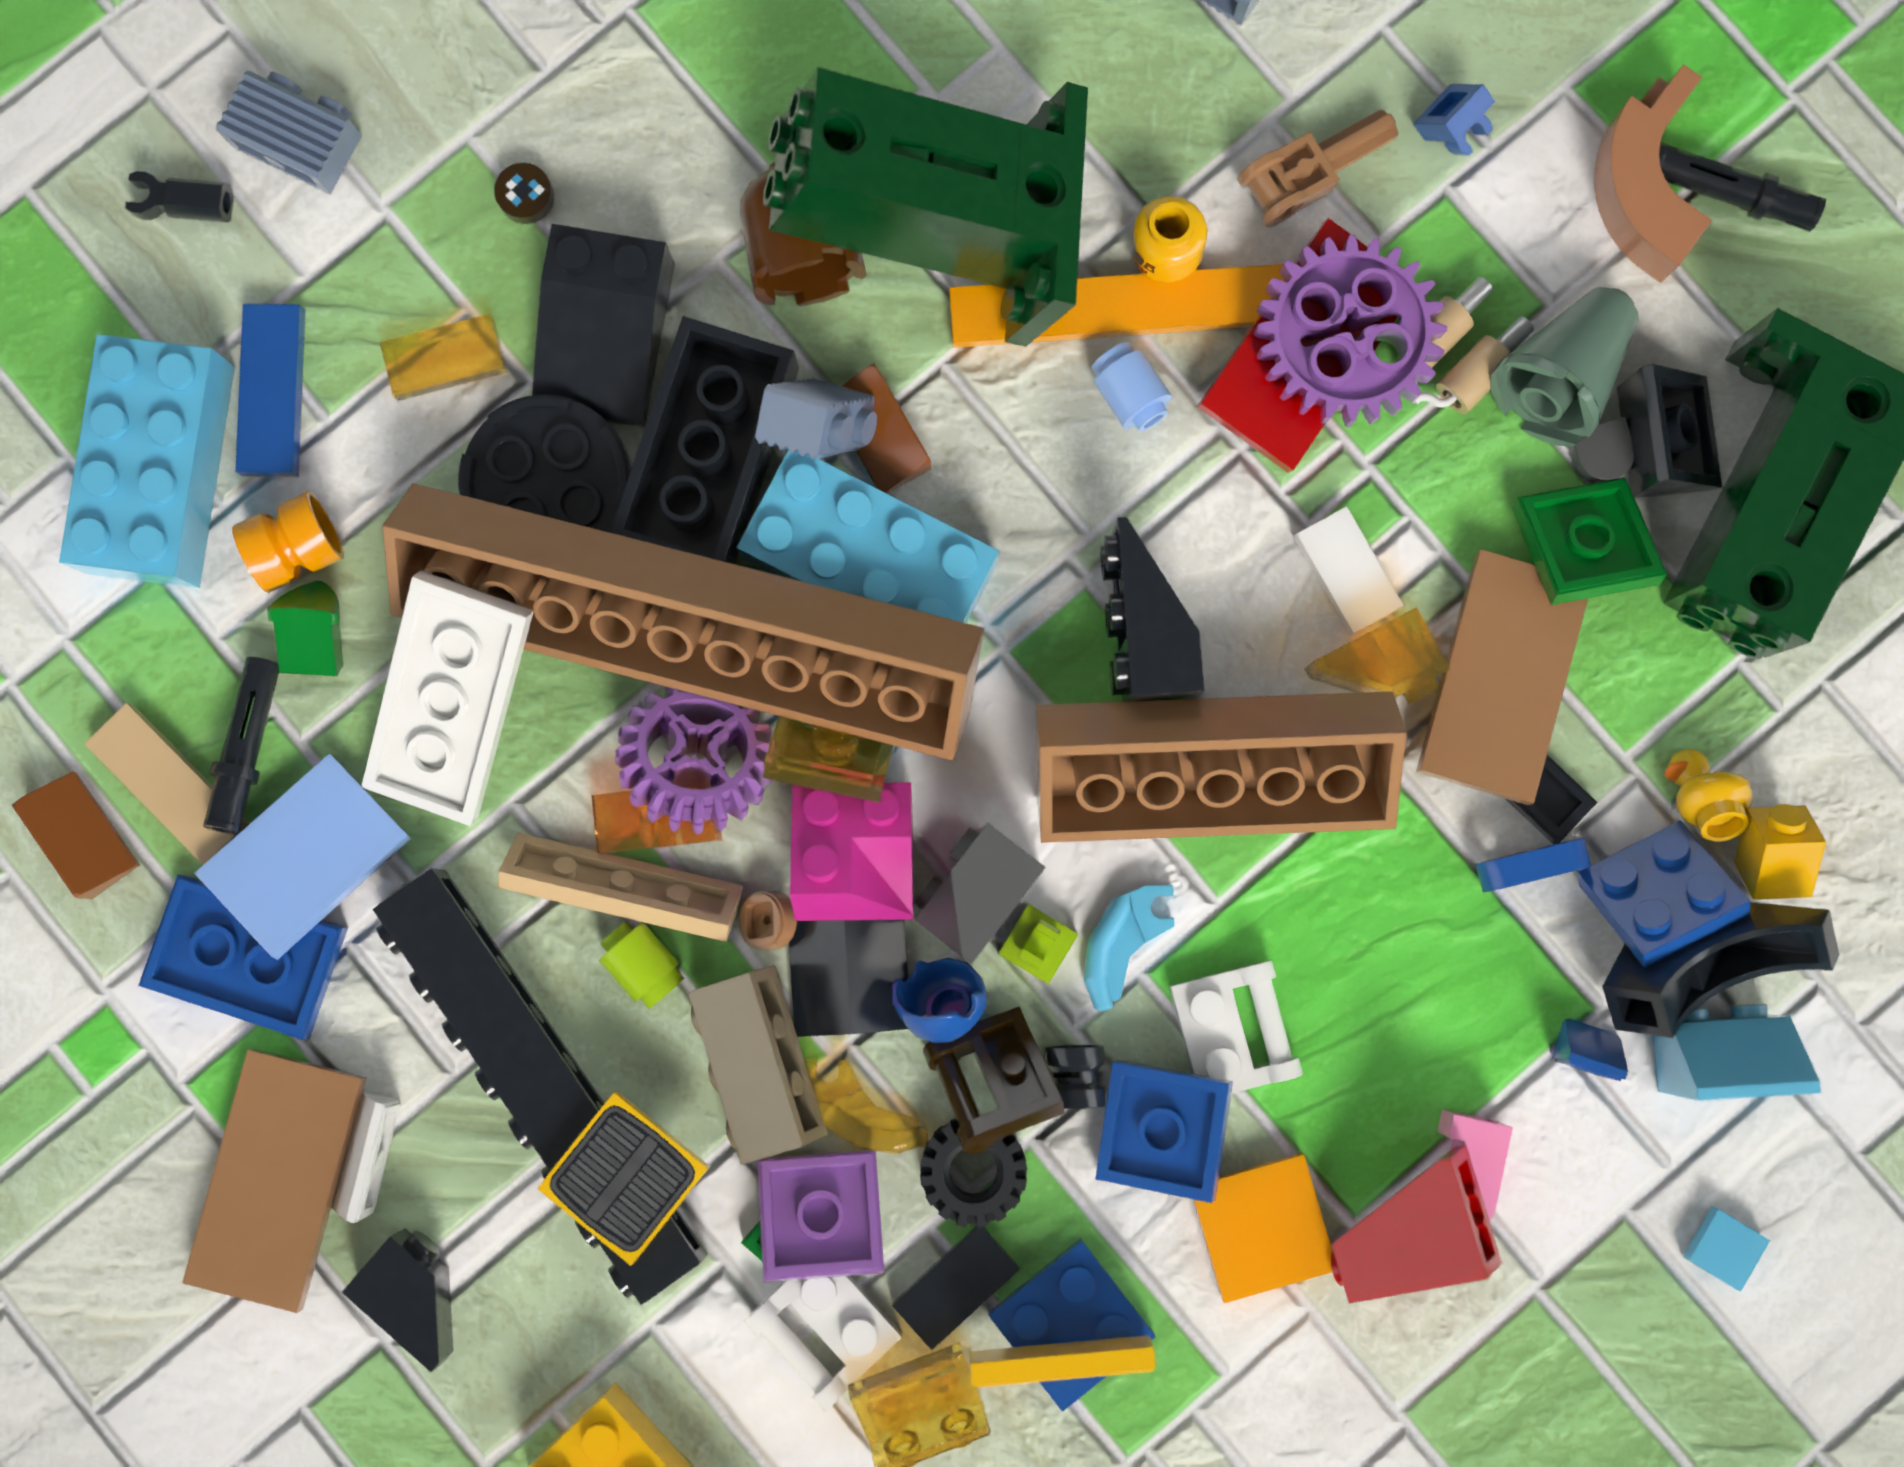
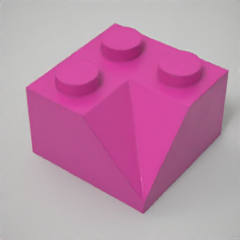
[790,782,913,921]

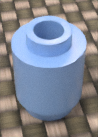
[1092,342,1172,432]

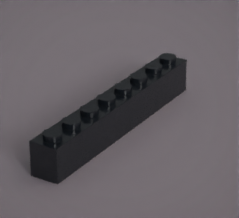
[372,868,708,1305]

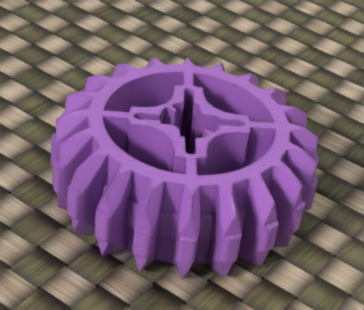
[615,687,776,836]

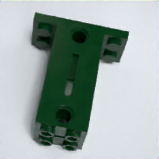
[763,67,1088,347]
[1663,308,1904,659]

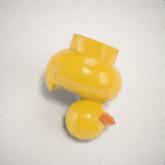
[1664,749,1753,842]

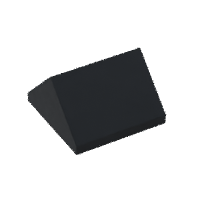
[1617,364,1723,498]

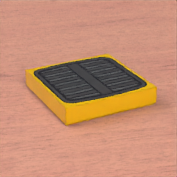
[537,1091,710,1265]

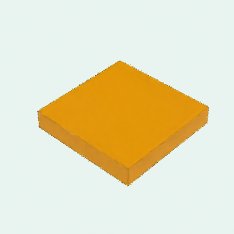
[1193,1153,1333,1304]

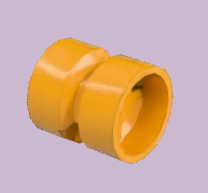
[232,490,344,593]

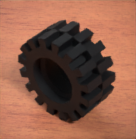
[920,1118,1027,1228]

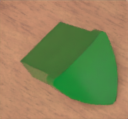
[267,580,343,677]

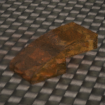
[591,787,722,854]

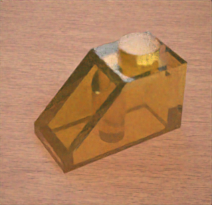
[1304,607,1450,705]

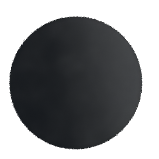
[458,395,632,533]

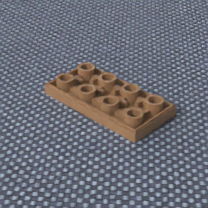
[1416,549,1588,805]
[182,1049,367,1313]

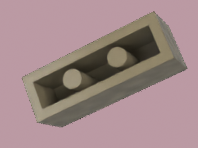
[688,965,828,1165]

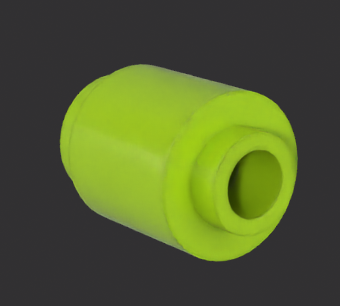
[598,921,685,1010]

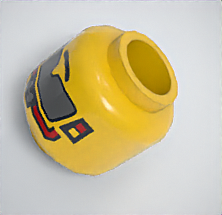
[1130,196,1208,283]

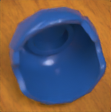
[892,958,987,1043]

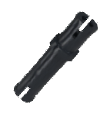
[1659,142,1826,232]
[203,656,279,835]

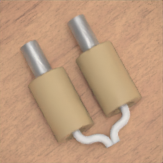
[1394,277,1534,415]

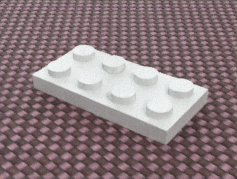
[361,570,534,826]

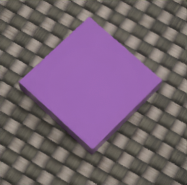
[757,1150,884,1282]

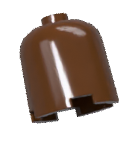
[740,162,867,306]

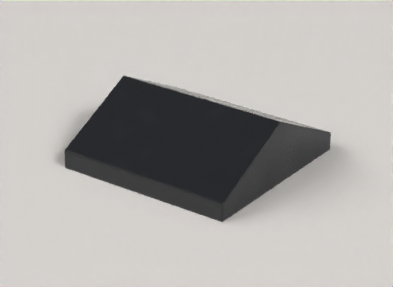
[789,920,908,1037]

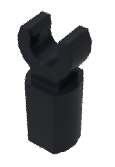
[125,171,234,223]

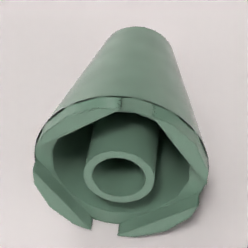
[1490,287,1639,447]

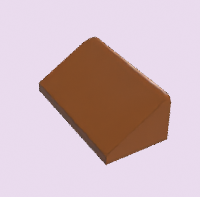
[842,363,931,494]
[12,771,140,899]

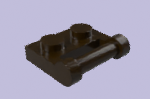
[923,1007,1065,1154]

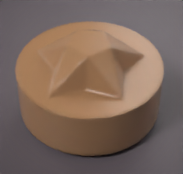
[739,891,797,950]

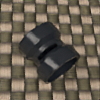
[1045,1045,1105,1109]

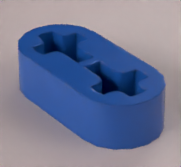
[1475,838,1592,893]

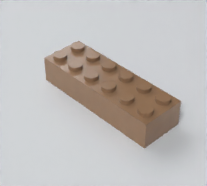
[1036,691,1407,843]

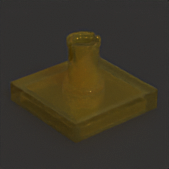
[763,716,895,803]

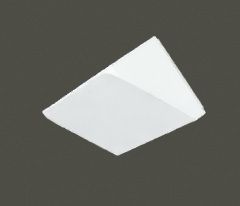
[331,1092,401,1223]

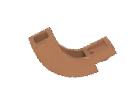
[1594,64,1712,283]

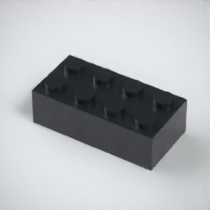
[610,316,799,564]

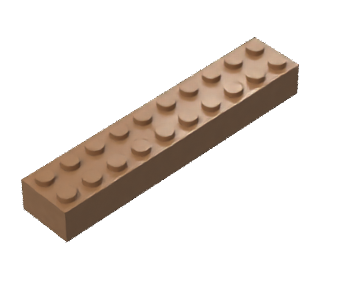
[382,483,984,761]

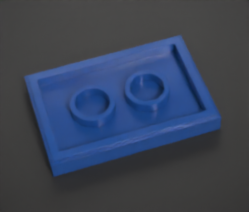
[138,874,348,1040]

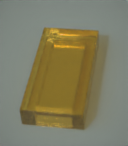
[380,313,508,401]

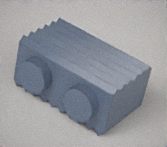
[216,70,362,195]
[755,378,877,460]

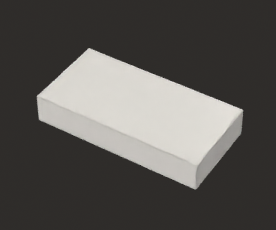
[1294,506,1404,636]

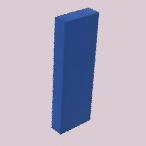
[235,304,306,477]

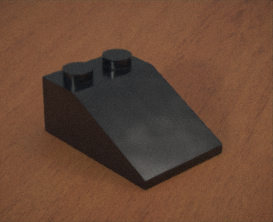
[532,224,675,427]

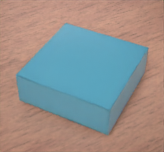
[1682,1206,1770,1292]

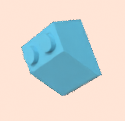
[1653,1004,1821,1101]

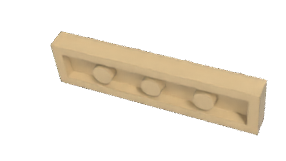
[498,832,743,942]

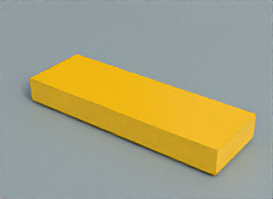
[970,1335,1156,1388]

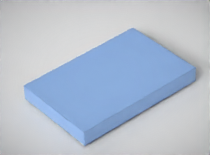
[194,753,411,960]

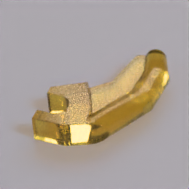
[806,1058,928,1154]

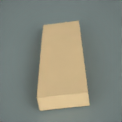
[84,703,250,865]

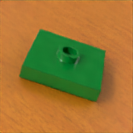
[1512,477,1667,606]

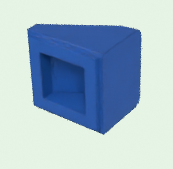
[1552,1019,1628,1082]

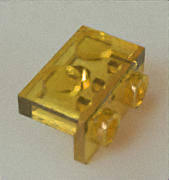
[848,1342,991,1467]

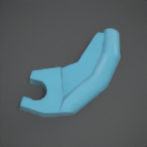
[1084,885,1174,1011]

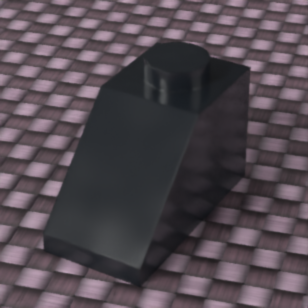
[341,1228,453,1373]

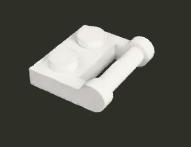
[1169,960,1303,1094]
[743,1276,902,1411]

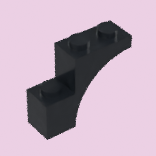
[1602,902,1840,1038]

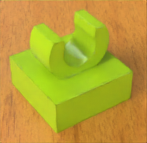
[998,904,1078,985]

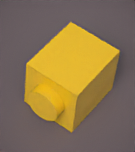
[1734,804,1826,900]

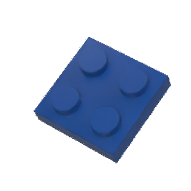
[1577,820,1751,968]
[1095,1060,1233,1203]
[988,1238,1156,1412]

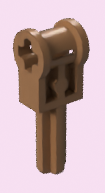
[1237,110,1398,228]

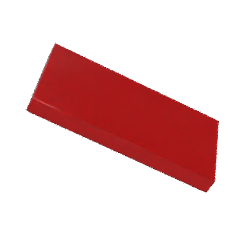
[1196,218,1397,473]

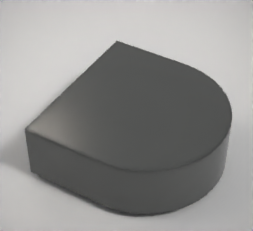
[1568,417,1634,483]

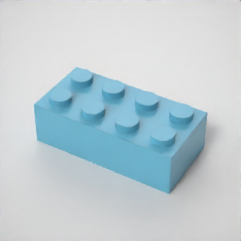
[59,334,235,588]
[736,449,999,623]

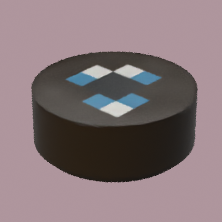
[494,162,554,224]

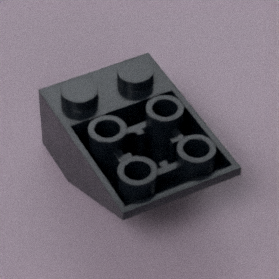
[1100,517,1205,702]

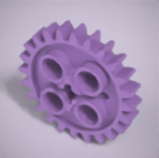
[1254,235,1447,427]

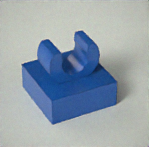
[1413,84,1495,156]

